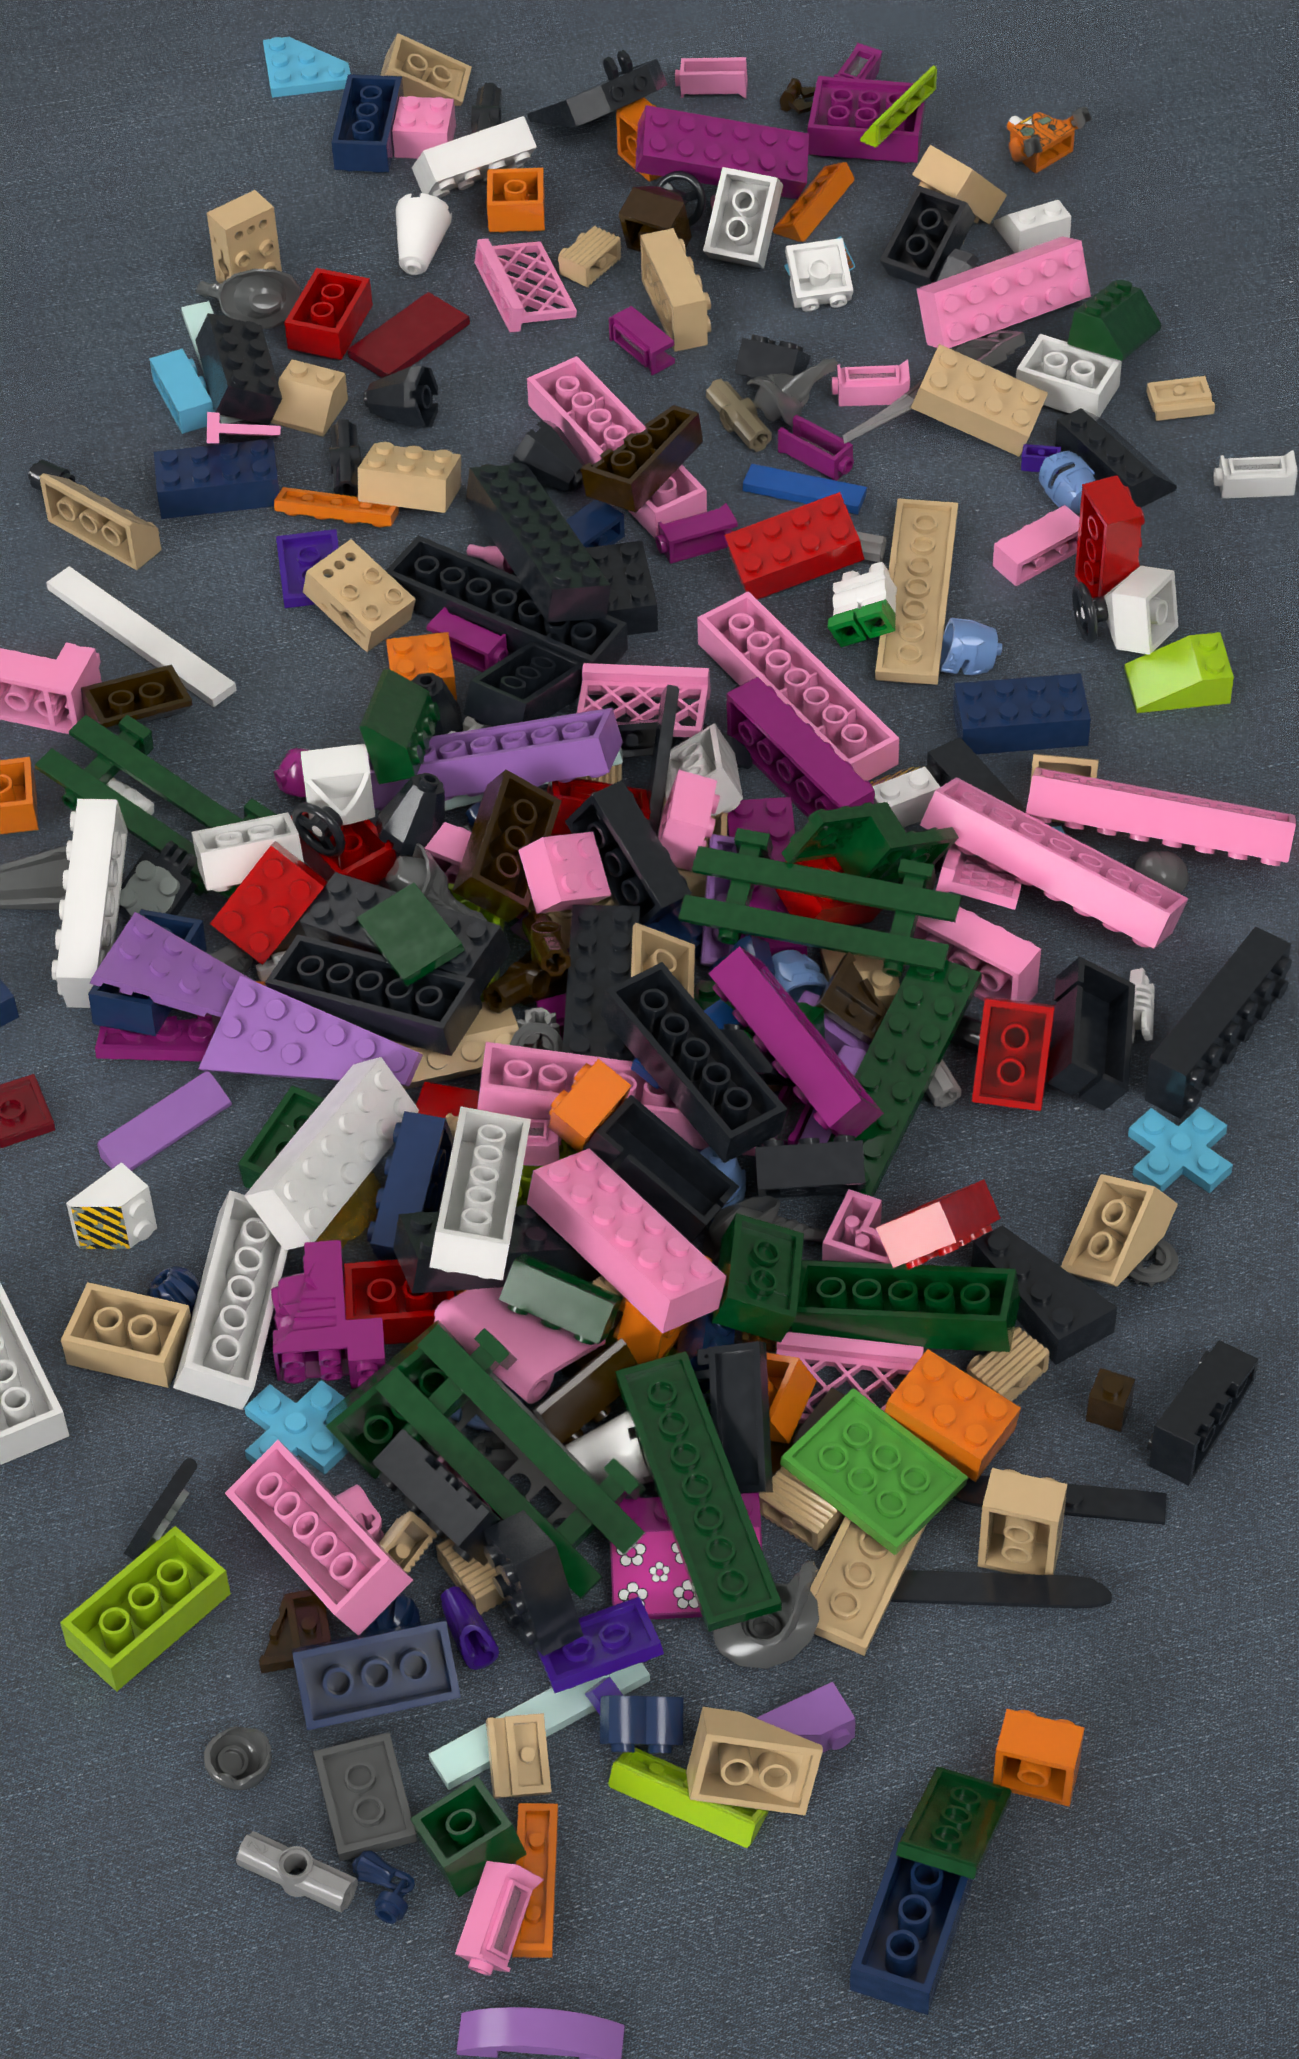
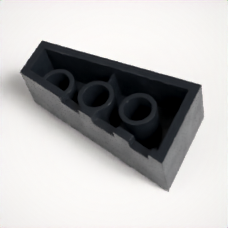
[971,1225,1118,1365]
[1147,1340,1259,1486]
[372,1429,502,1566]

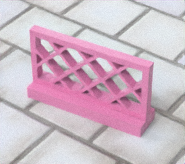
[474,239,577,332]
[207,412,281,445]
[577,663,711,737]
[936,844,1022,910]
[776,1332,924,1424]

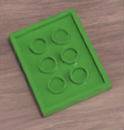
[780,1388,968,1555]

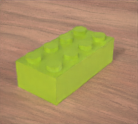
[60,1526,231,1692]

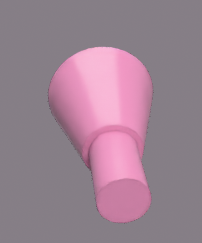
[467,544,514,574]

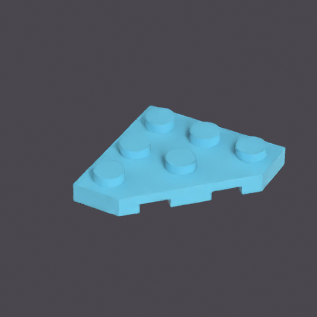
[263,37,350,98]

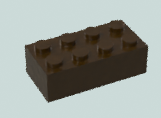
[452,769,562,923]

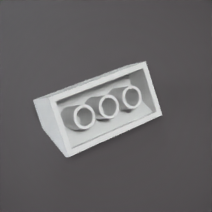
[665,723,743,816]

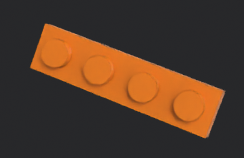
[274,487,399,527]
[512,1803,559,1958]

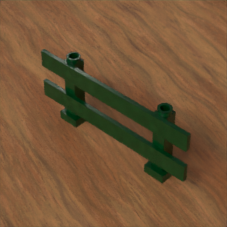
[35,715,277,899]
[678,828,962,977]
[375,1324,646,1599]

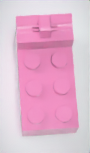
[0,642,102,734]

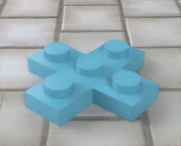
[1128,1107,1233,1193]
[244,1380,349,1475]

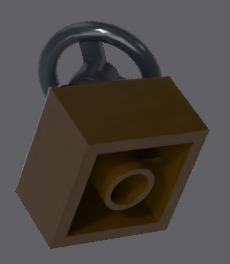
[619,171,706,252]

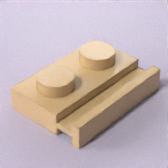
[1146,376,1215,421]
[486,1713,552,1799]

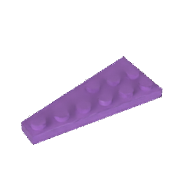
[90,912,256,1017]
[198,975,423,1087]

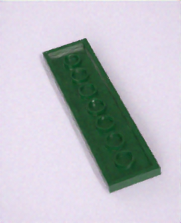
[827,960,982,1198]
[615,1351,782,1632]

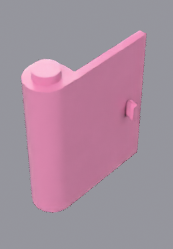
[434,1287,606,1404]

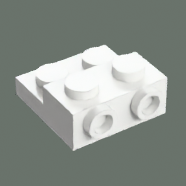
[785,238,853,312]

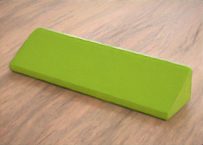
[860,65,937,148]
[608,1748,769,1848]

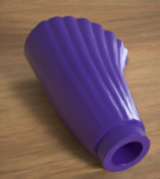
[440,1587,499,1670]

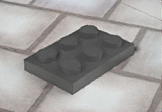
[313,1732,417,1861]

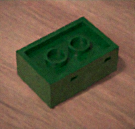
[238,1085,324,1189]
[712,1213,804,1343]

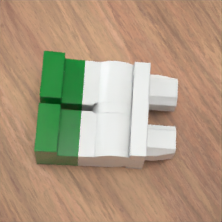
[828,562,897,647]

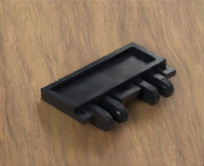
[694,1341,773,1494]

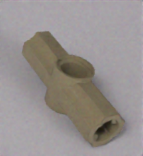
[706,378,772,452]

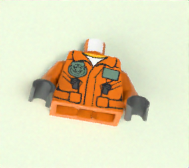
[1007,107,1092,174]

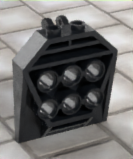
[527,50,668,128]

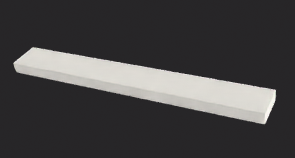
[46,566,237,707]

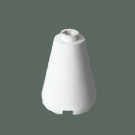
[396,193,452,275]
[565,1411,653,1484]

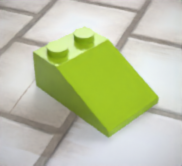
[1124,632,1234,713]

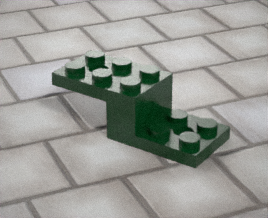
[781,802,959,882]

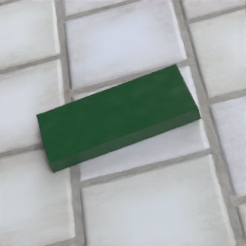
[896,1767,1012,1880]

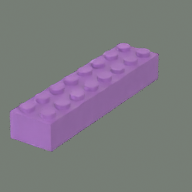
[367,708,623,811]

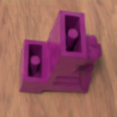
[271,1240,386,1389]

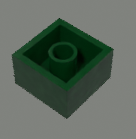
[410,1776,526,1898]

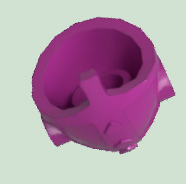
[274,747,308,797]

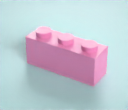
[993,505,1080,586]

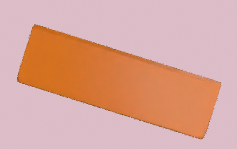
[773,162,854,242]

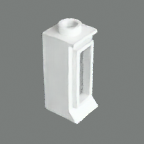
[1214,450,1298,498]

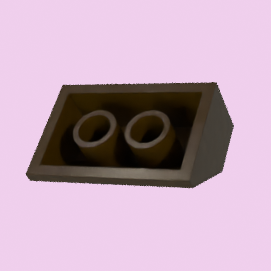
[81,664,193,732]
[530,1338,638,1445]

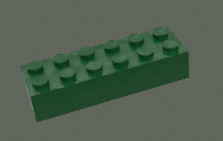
[791,1260,1020,1352]

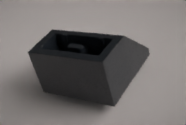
[734,334,811,378]

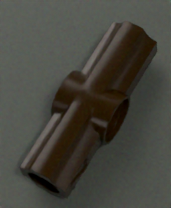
[522,910,571,977]
[483,961,568,1014]

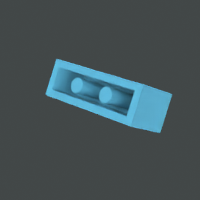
[149,349,214,434]

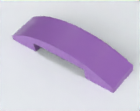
[457,2007,625,2059]

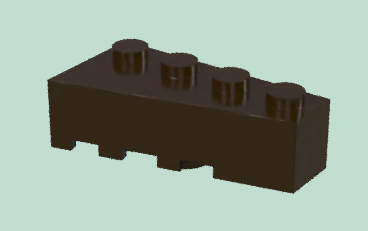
[581,405,703,513]

